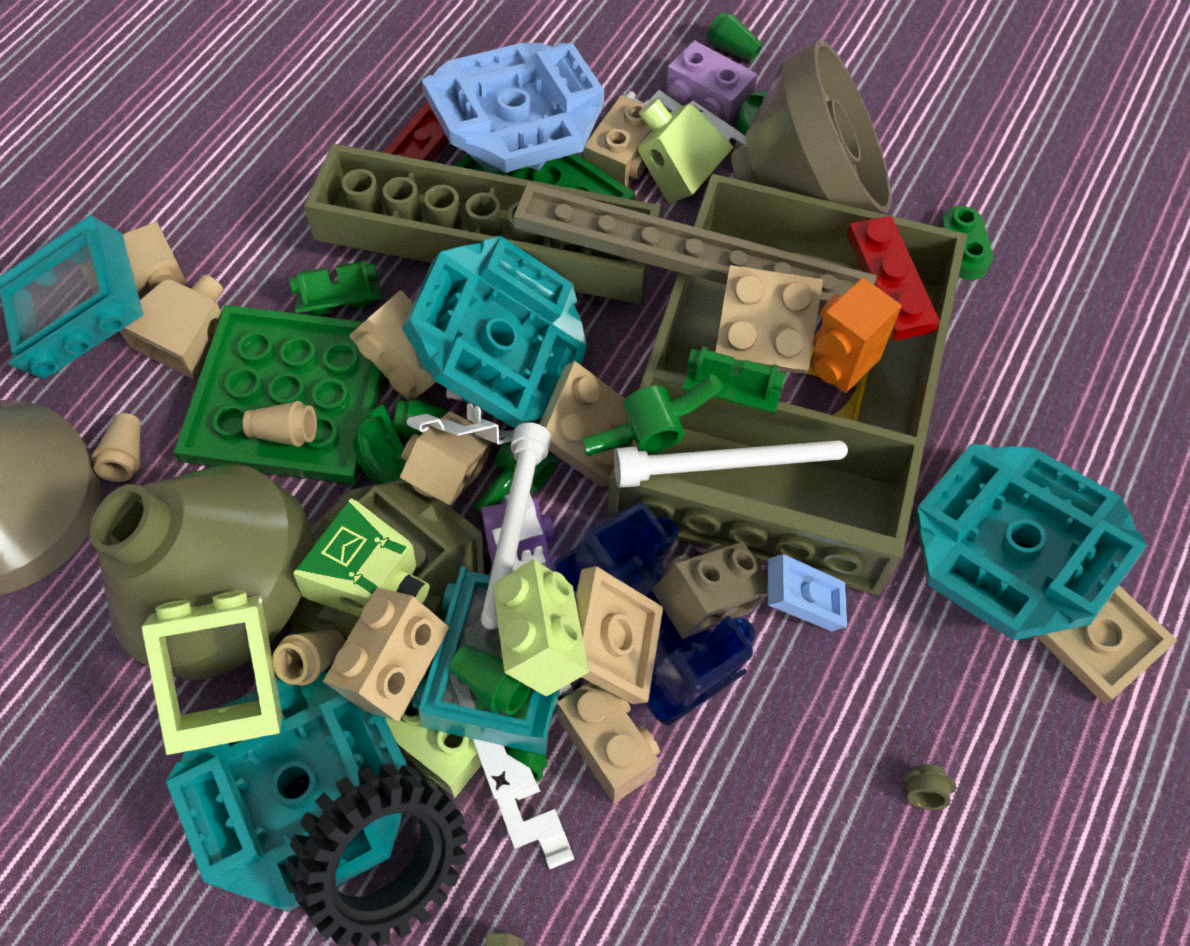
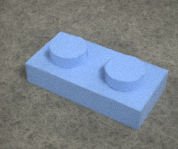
[767,554,847,631]

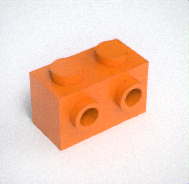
[810,277,902,393]

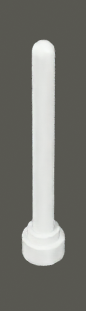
[481,423,551,630]
[614,440,848,488]

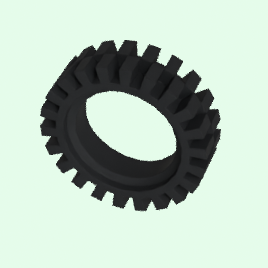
[286,764,468,946]

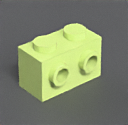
[493,559,589,696]
[385,691,482,798]

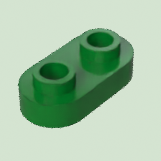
[940,206,993,280]

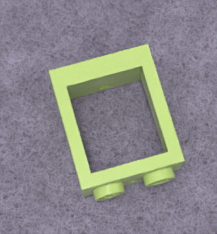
[142,590,283,755]

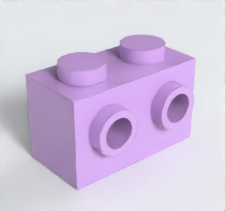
[666,40,758,126]

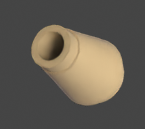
[243,401,317,447]
[92,413,141,482]
[272,629,345,686]

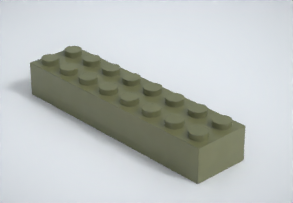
[304,143,661,304]

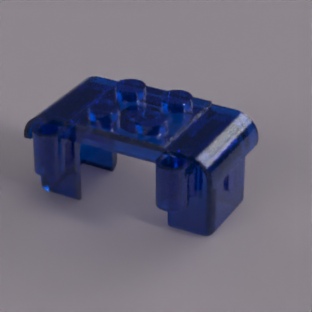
[554,502,755,726]

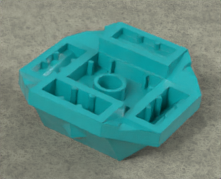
[402,236,587,428]
[915,444,1147,640]
[166,672,408,912]

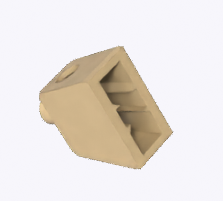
[120,274,224,380]

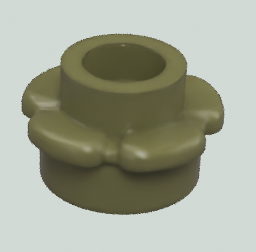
[904,764,956,810]

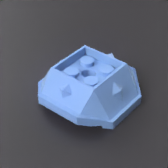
[422,43,604,174]

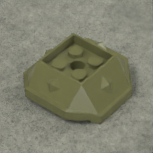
[287,479,485,673]

